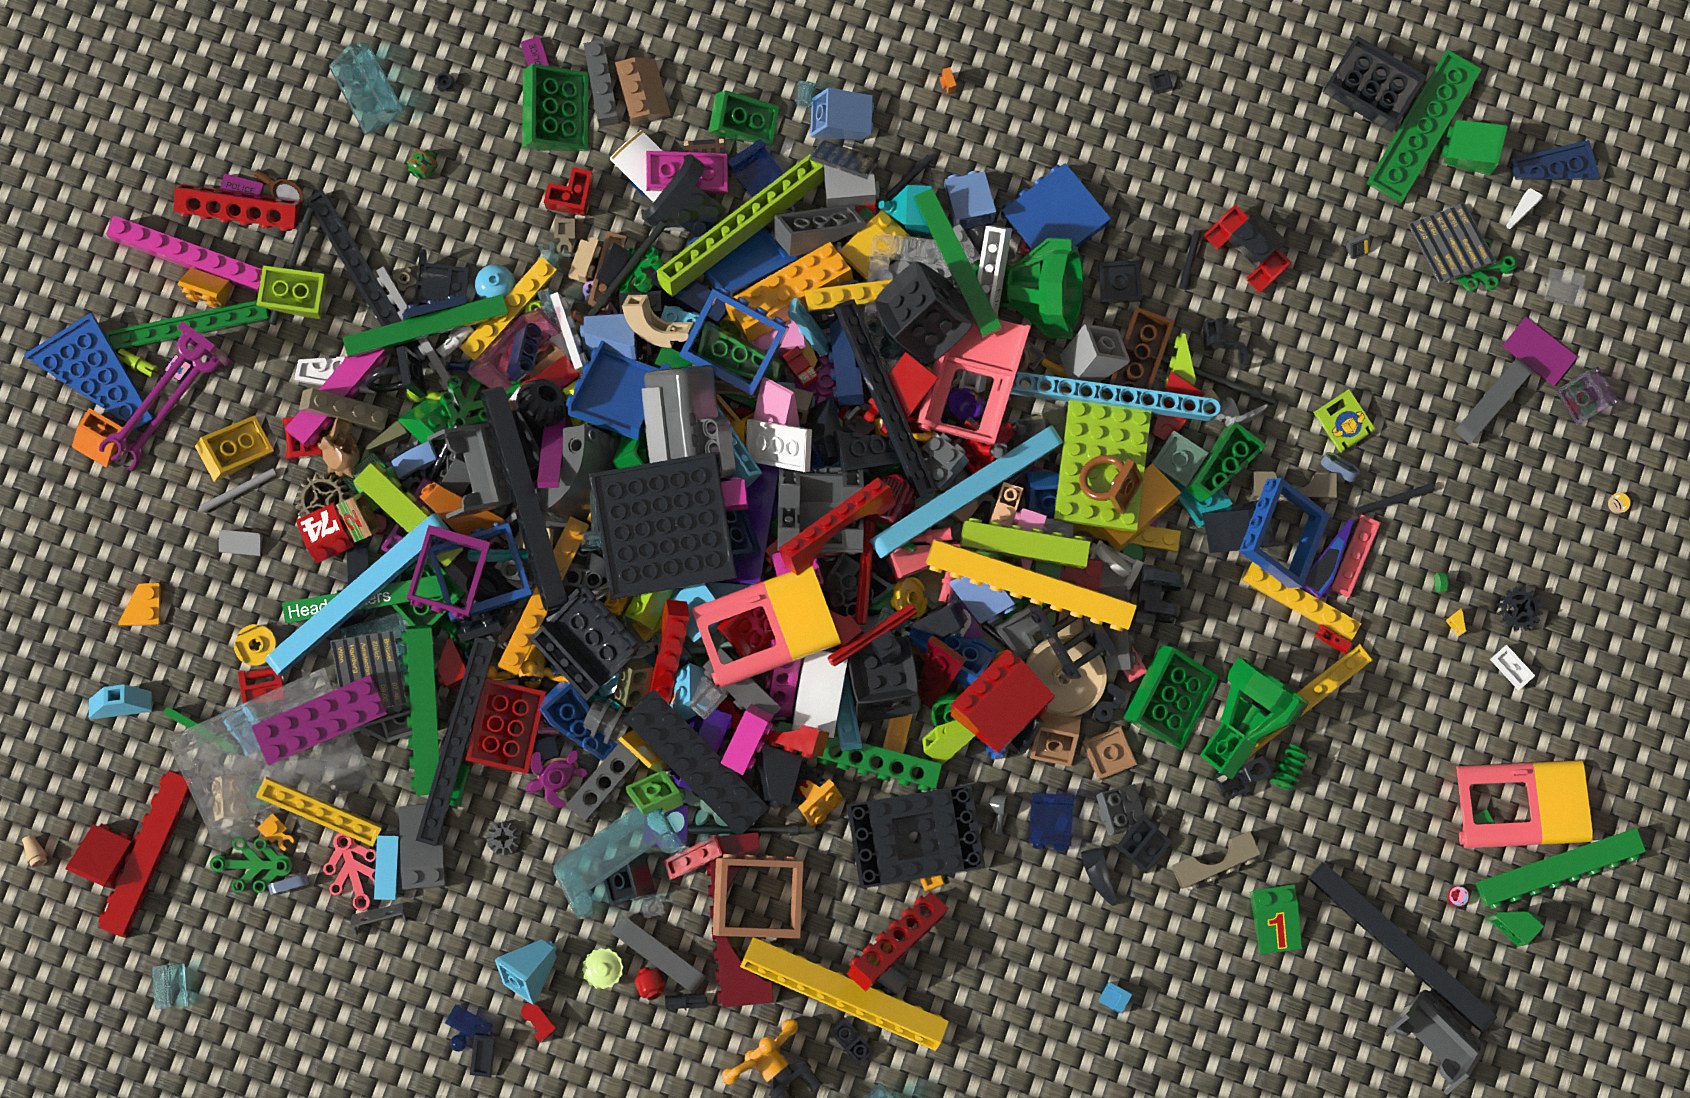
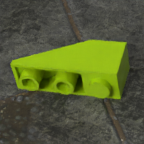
[1164,332,1196,388]
[922,720,976,765]

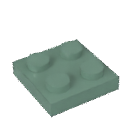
[1153,431,1208,488]

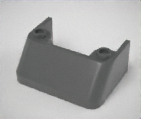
[427,423,512,519]
[1384,990,1484,1095]

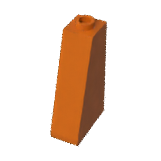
[420,482,505,541]

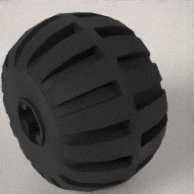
[516,378,567,429]

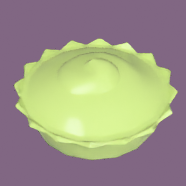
[582,947,624,989]

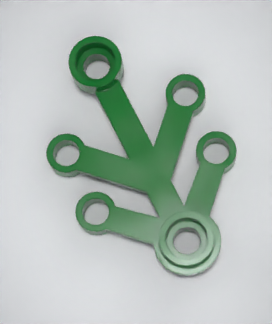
[1454,239,1516,292]
[619,247,663,293]
[440,369,488,428]
[210,837,293,893]

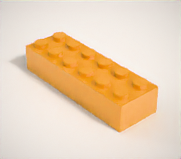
[725,242,853,343]

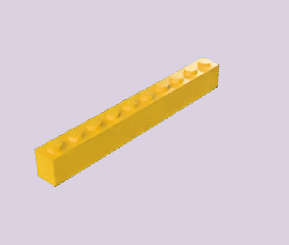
[926,539,1137,631]
[740,937,949,1051]

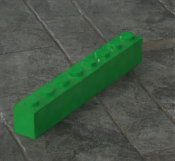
[402,625,439,796]
[1475,828,1646,909]

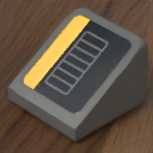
[1346,234,1370,259]

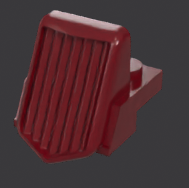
[863,474,915,526]

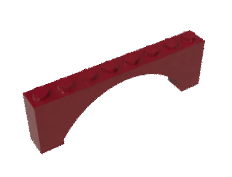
[706,833,774,1008]

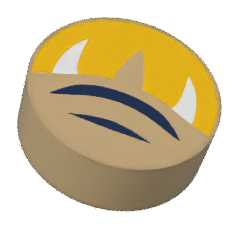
[1608,492,1630,514]

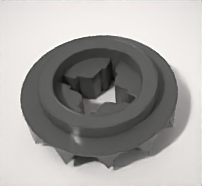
[487,821,521,855]

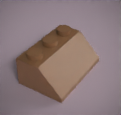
[615,57,671,126]

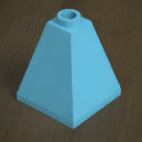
[495,939,557,1005]

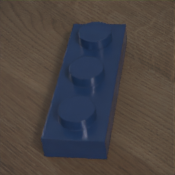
[402,294,467,320]

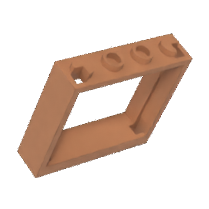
[713,854,803,938]

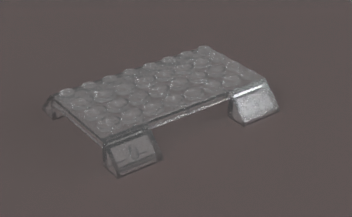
[169,667,377,852]

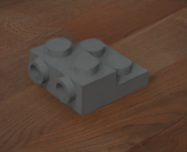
[922,432,969,492]

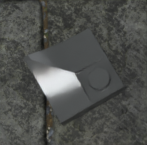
[993,605,1047,661]

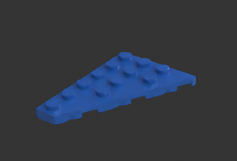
[24,313,154,429]

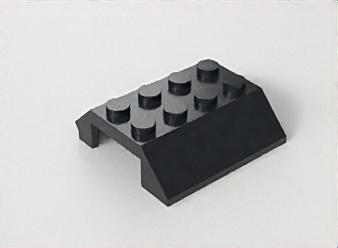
[529,585,640,701]

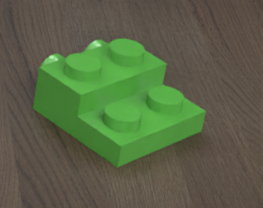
[626,770,685,816]

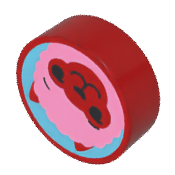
[1447,886,1469,907]

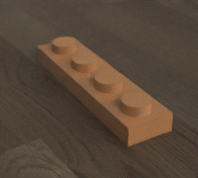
[587,231,626,312]

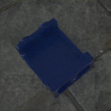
[728,139,784,198]
[1028,792,1075,851]

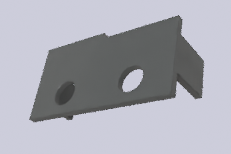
[351,903,407,938]

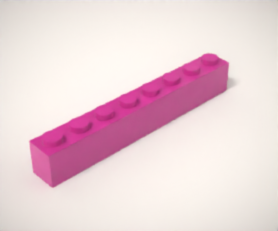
[106,216,262,294]

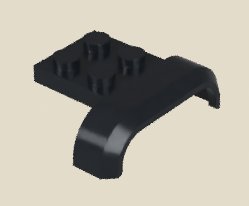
[641,154,726,237]

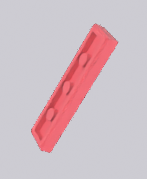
[1331,515,1381,598]

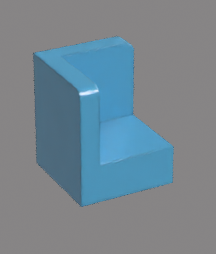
[1098,982,1132,1014]

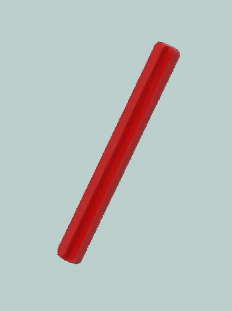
[855,521,875,625]
[827,604,917,667]

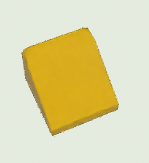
[1446,608,1466,636]

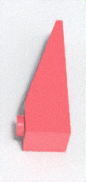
[887,544,972,581]

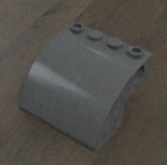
[540,424,621,527]
[778,465,864,554]

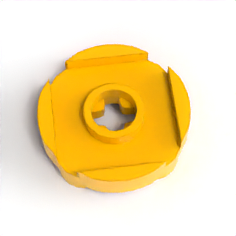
[891,577,927,620]
[234,624,277,667]

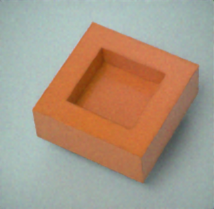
[940,67,956,94]

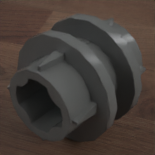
[583,699,630,745]

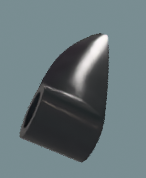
[1080,846,1117,906]

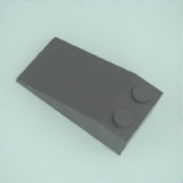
[773,204,866,257]
[399,804,448,891]

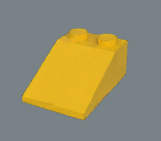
[839,210,912,281]
[195,415,274,482]
[618,730,667,772]

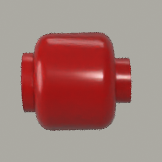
[634,967,665,1000]

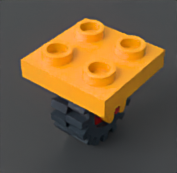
[792,770,844,825]

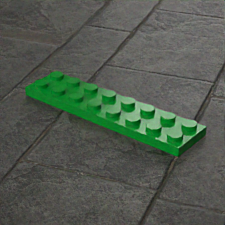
[1366,49,1482,204]

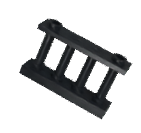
[1028,580,1118,679]

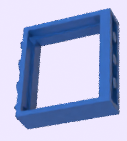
[679,287,790,395]
[1239,478,1330,588]
[429,522,532,623]

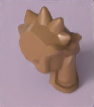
[318,418,360,479]

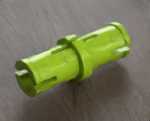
[118,348,158,378]

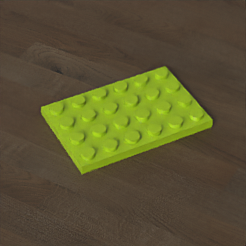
[1054,400,1151,532]

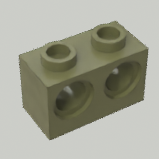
[614,658,654,707]

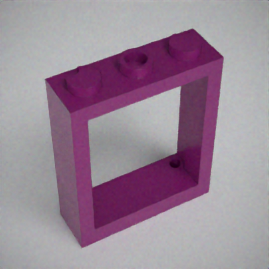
[407,525,491,620]

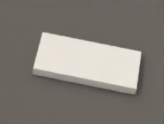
[746,419,812,472]
[792,650,848,738]

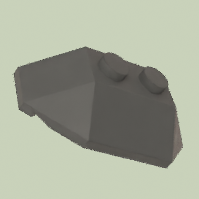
[359,686,441,742]

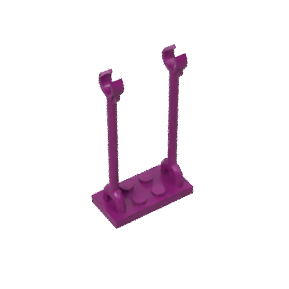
[99,321,233,472]

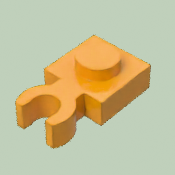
[257,813,295,851]

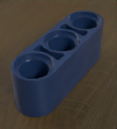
[507,323,541,381]

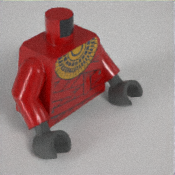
[963,417,1028,465]

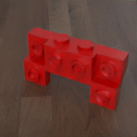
[1204,204,1292,294]

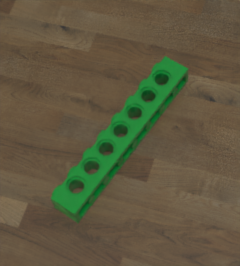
[773,721,942,791]

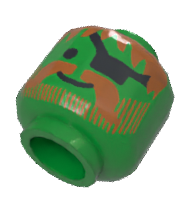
[407,149,438,180]

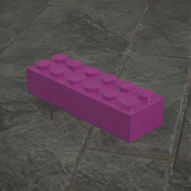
[251,674,388,765]

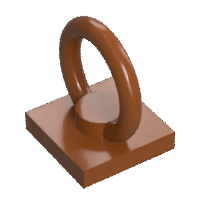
[1079,455,1143,515]

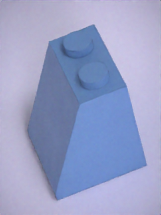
[810,87,874,140]
[944,170,996,229]
[580,314,638,361]
[949,558,1020,624]

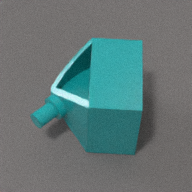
[879,185,932,237]

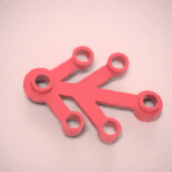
[323,833,376,911]

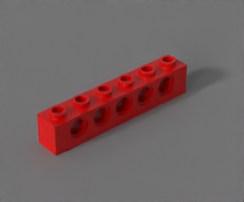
[173,183,300,231]
[847,891,949,992]

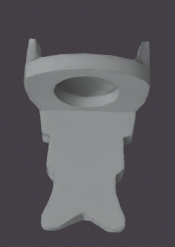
[1216,397,1268,426]

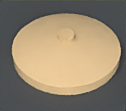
[1025,636,1107,717]

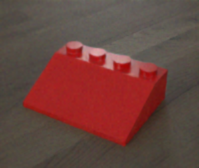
[951,649,1055,754]
[465,678,546,775]

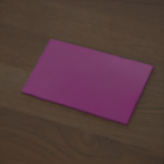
[1502,317,1577,386]

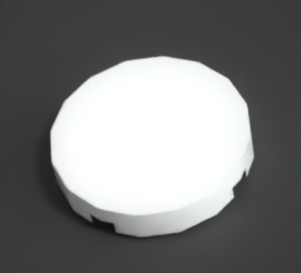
[1096,544,1132,577]

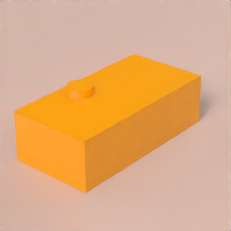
[1093,463,1181,553]

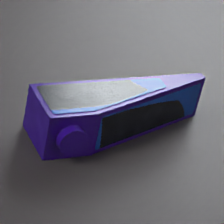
[1301,518,1354,599]

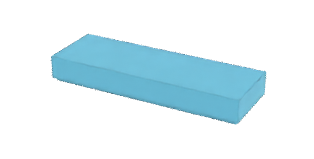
[374,836,399,900]

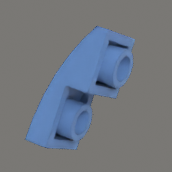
[392,441,438,480]

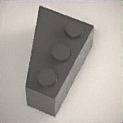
[439,451,470,496]

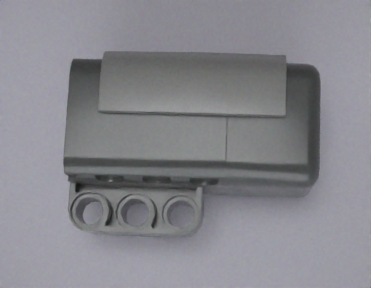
[641,365,735,479]

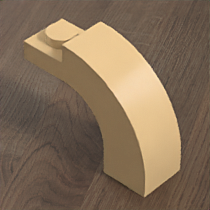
[622,295,694,348]

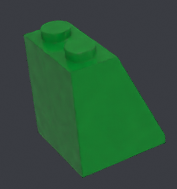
[1441,120,1508,176]

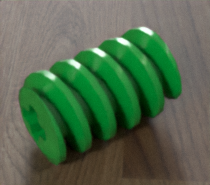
[1270,744,1311,791]

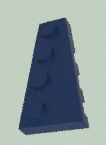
[1510,140,1601,180]

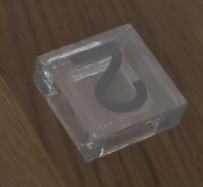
[639,893,666,919]

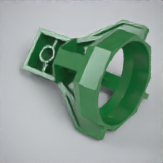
[972,237,1086,339]
[1200,657,1309,780]

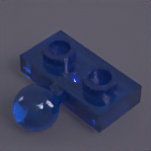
[445,1004,493,1052]

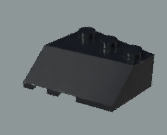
[820,553,895,620]

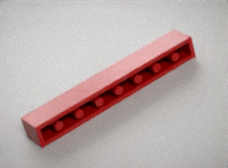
[98,770,195,938]

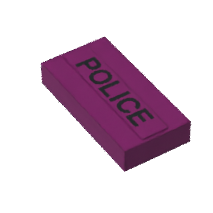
[520,36,549,66]
[220,174,264,195]

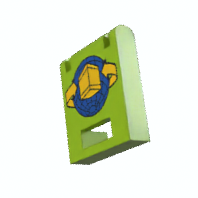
[1313,389,1375,453]

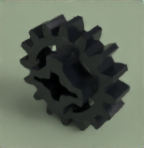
[1497,587,1543,632]

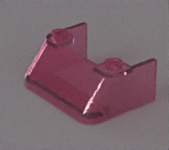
[467,307,562,391]

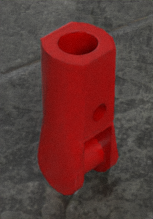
[1313,624,1353,654]

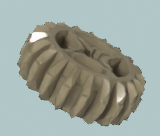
[295,473,351,517]

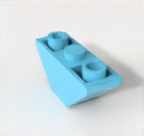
[89,684,152,720]

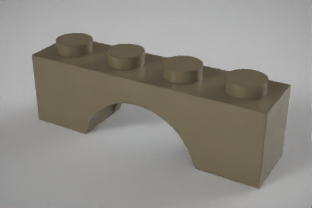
[299,388,388,431]
[1251,471,1337,504]
[1171,831,1260,891]

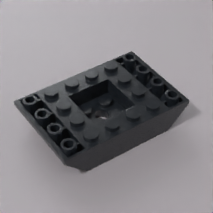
[846,784,986,889]

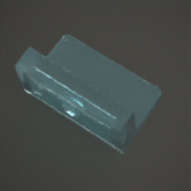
[152,964,188,1010]

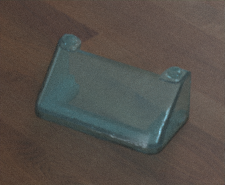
[553,806,689,919]

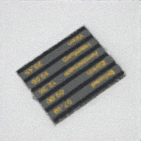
[809,140,880,179]
[1408,202,1496,285]
[330,629,406,708]

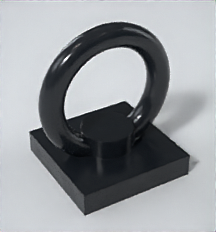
[365,346,428,398]

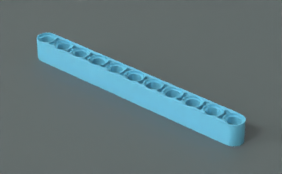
[998,372,1220,421]
[869,425,1064,559]
[265,513,450,676]

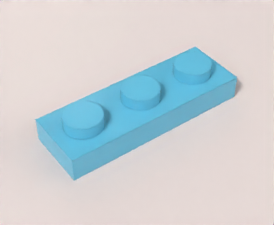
[788,297,829,357]

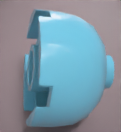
[475,264,516,300]

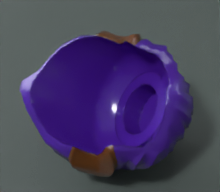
[948,388,984,423]

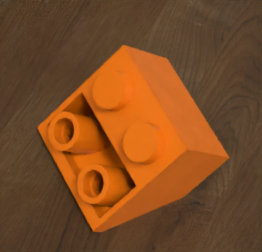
[72,408,130,468]

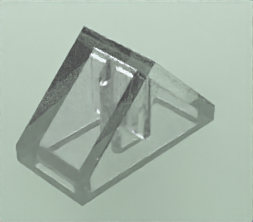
[689,675,727,719]

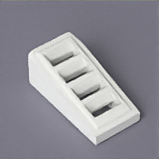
[1506,188,1543,229]

